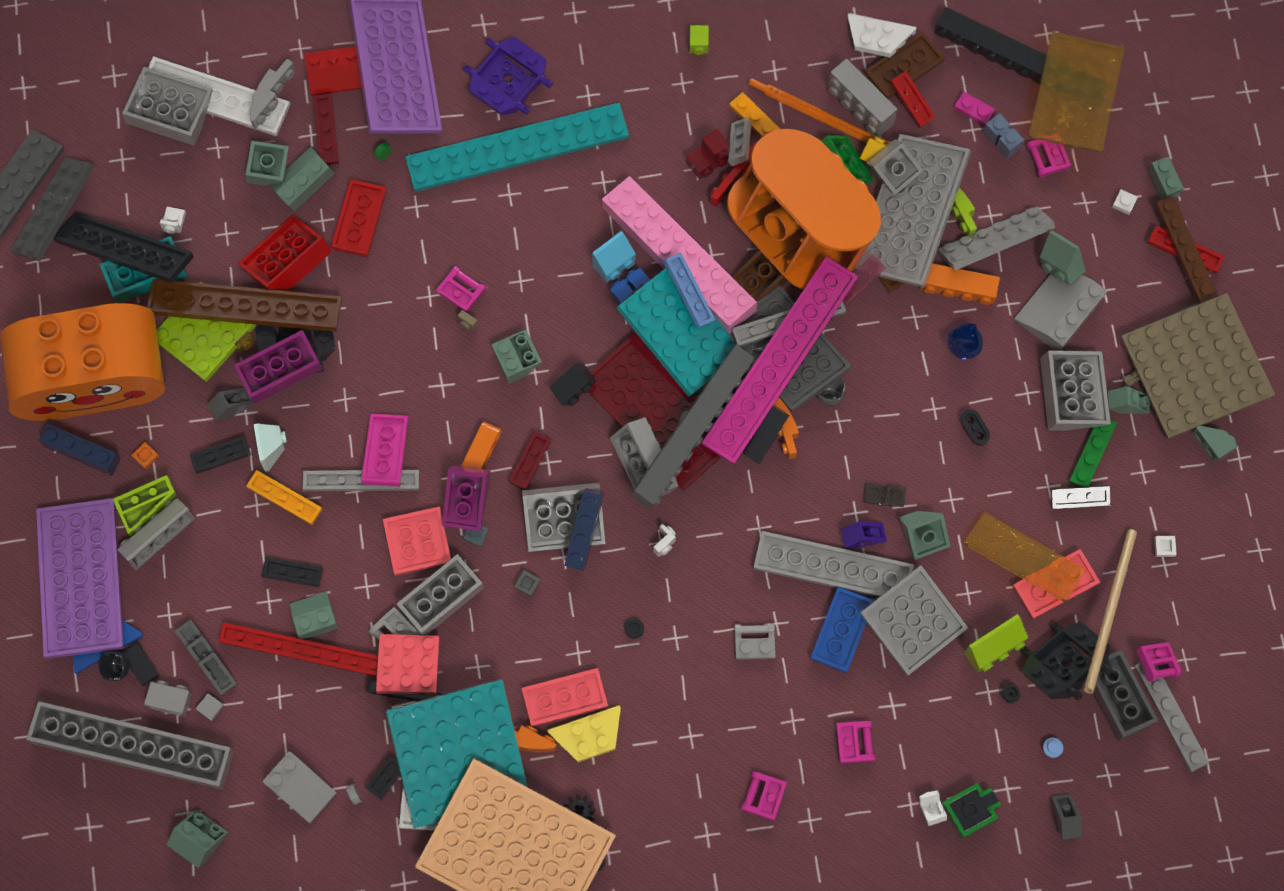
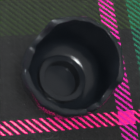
[98,651,129,681]

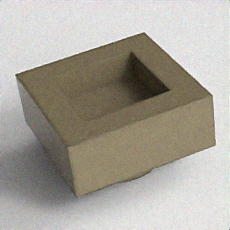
[458,310,478,332]

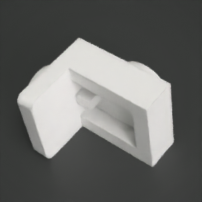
[653,524,676,557]
[919,791,947,826]

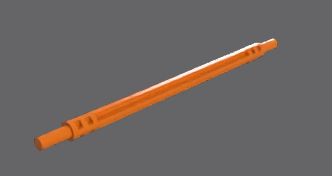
[748,78,890,145]

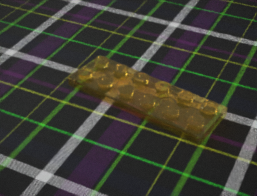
[964,512,1086,603]

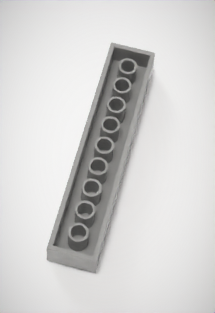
[26,701,234,790]

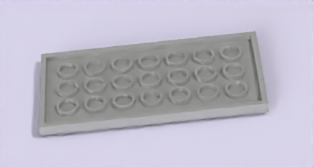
[854,134,971,287]

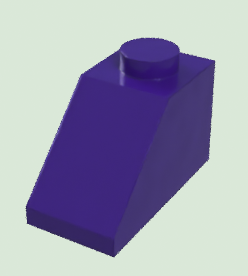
[841,521,887,548]

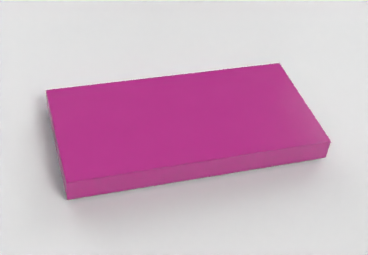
[361,413,409,487]

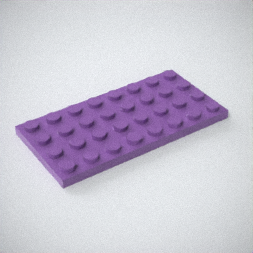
[349,0,442,134]
[36,498,124,659]

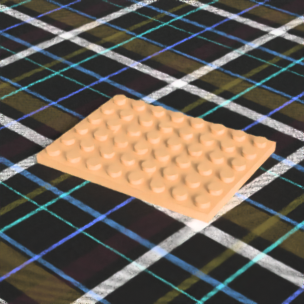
[415,758,616,891]

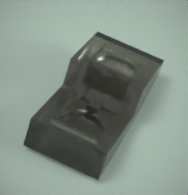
[863,483,906,507]

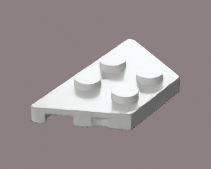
[848,13,916,57]

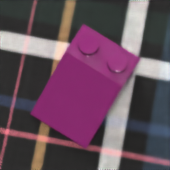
[442,465,491,531]

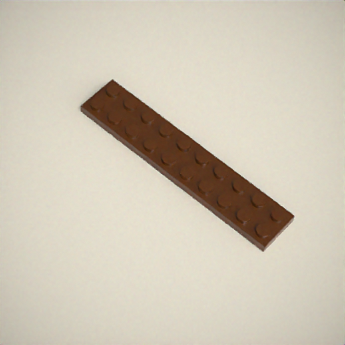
[147,279,342,332]

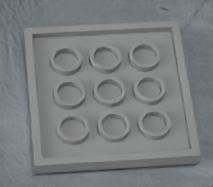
[859,565,968,676]

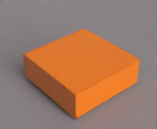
[131,442,159,470]

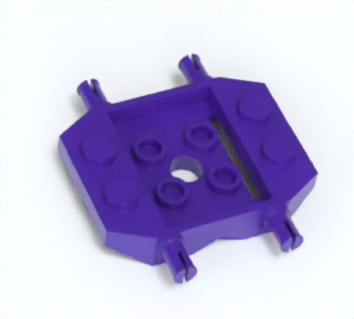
[463,37,554,116]

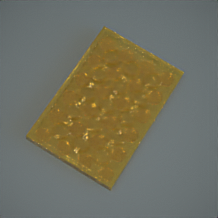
[1028,32,1125,153]

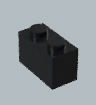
[549,363,597,406]

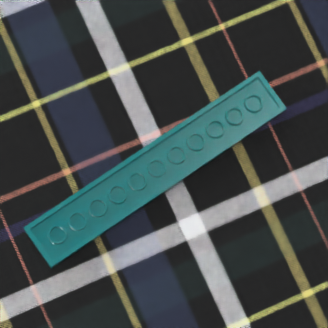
[405,103,629,192]

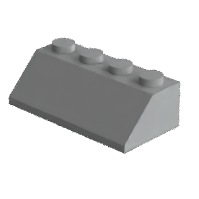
[610,418,678,506]
[117,498,195,570]

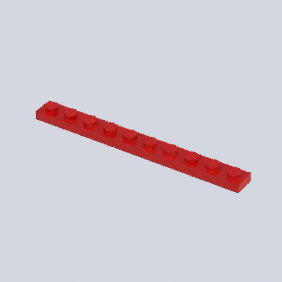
[219,622,378,677]

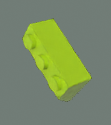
[964,614,1028,673]

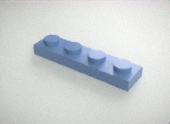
[663,253,716,329]

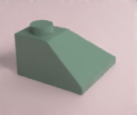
[899,511,951,560]

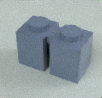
[983,113,1024,159]

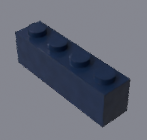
[39,423,121,476]
[564,488,605,571]

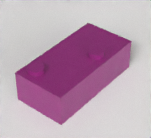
[234,330,323,404]

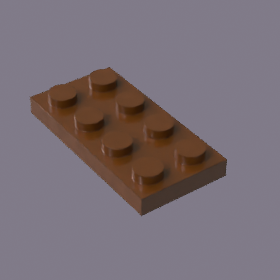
[864,31,945,99]

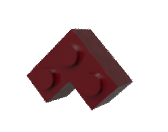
[686,129,730,179]

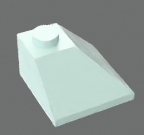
[254,424,287,472]

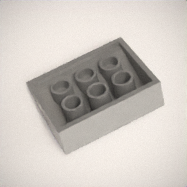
[122,67,213,146]
[1014,274,1107,351]
[1040,351,1111,431]
[522,483,606,552]

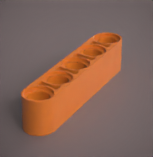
[461,422,502,469]

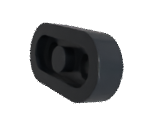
[960,409,990,446]

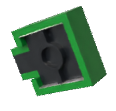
[942,783,1001,839]

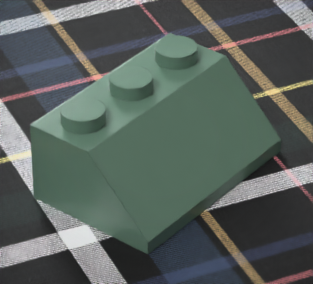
[271,147,335,211]

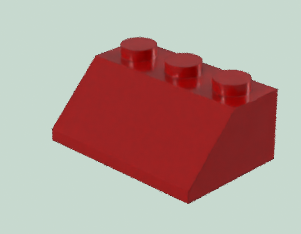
[304,46,362,96]

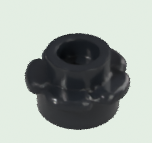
[1001,684,1020,704]

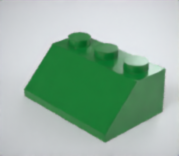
[821,135,875,185]

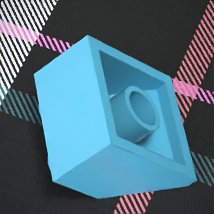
[592,231,636,283]

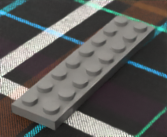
[753,531,914,597]

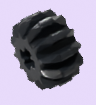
[563,794,596,821]

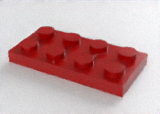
[331,179,387,257]

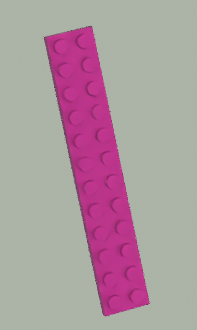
[702,257,858,465]

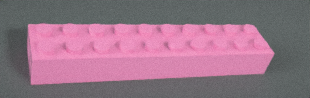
[602,176,757,334]

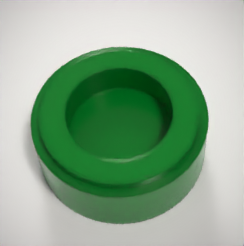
[374,142,392,161]

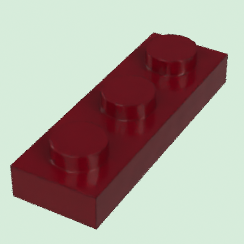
[509,431,551,490]

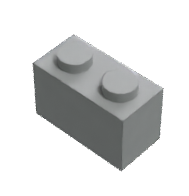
[144,680,192,717]

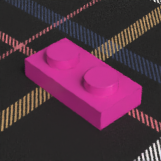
[954,92,996,126]

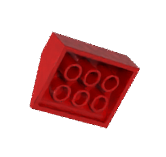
[237,215,332,291]

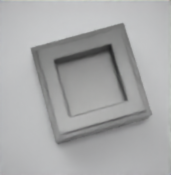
[196,694,224,721]

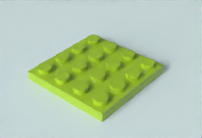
[157,281,256,382]

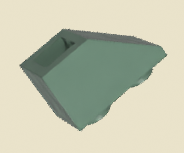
[1108,386,1150,414]

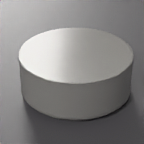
[346,784,362,805]

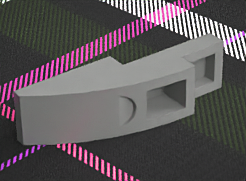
[250,59,295,129]

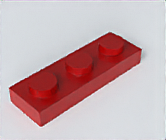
[890,71,936,128]

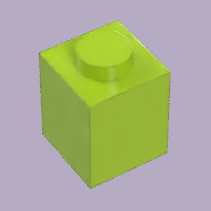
[690,25,708,55]

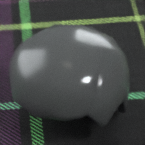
[816,378,846,406]

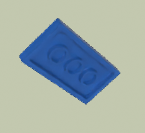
[810,587,874,674]

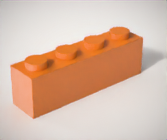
[920,264,1000,305]

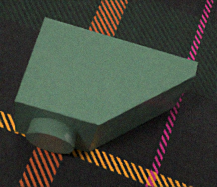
[1192,425,1238,463]

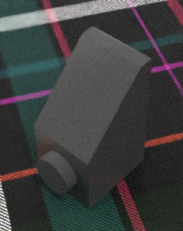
[207,388,254,420]
[1051,794,1082,840]

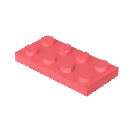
[1012,549,1100,620]
[522,668,608,727]

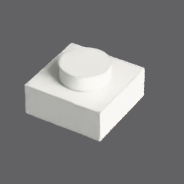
[1112,190,1138,215]
[1154,536,1176,557]

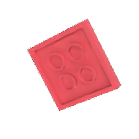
[383,507,451,576]
[376,634,439,695]

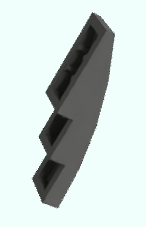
[174,619,237,695]

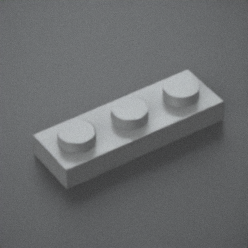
[728,117,751,166]

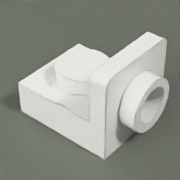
[160,207,186,234]

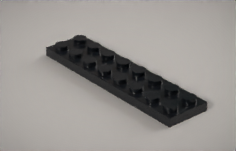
[53,212,194,283]

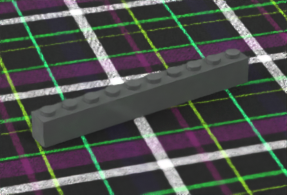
[629,344,754,509]

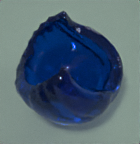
[947,323,983,360]

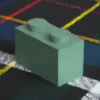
[1147,156,1184,200]

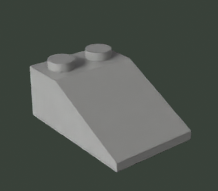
[262,751,337,823]

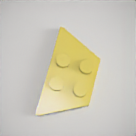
[548,705,621,762]

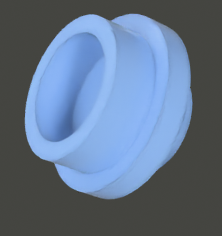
[1043,738,1063,758]

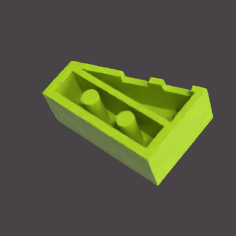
[113,475,177,537]

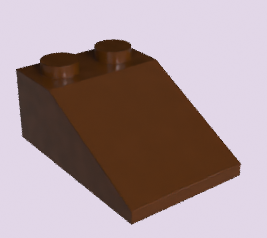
[732,250,788,302]

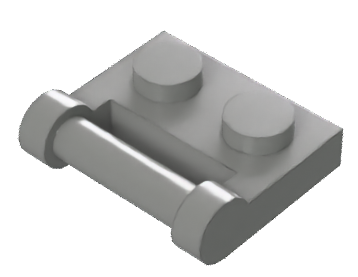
[369,607,421,640]
[735,623,775,660]

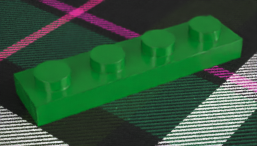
[1068,420,1117,487]

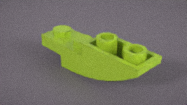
[951,188,977,236]

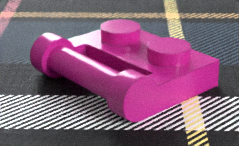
[1026,133,1071,178]
[436,266,487,313]
[1136,642,1181,682]
[836,721,876,764]
[740,771,787,821]

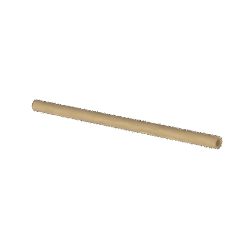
[1084,529,1137,694]

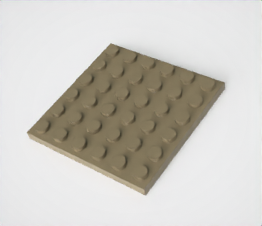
[1121,293,1275,440]

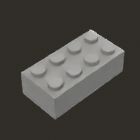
[828,59,898,137]
[397,554,484,635]

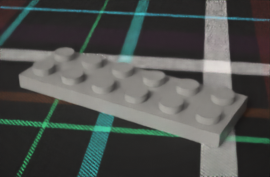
[938,207,1055,271]

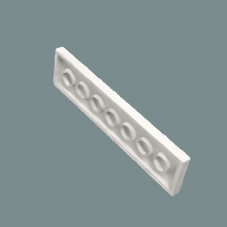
[148,57,290,136]

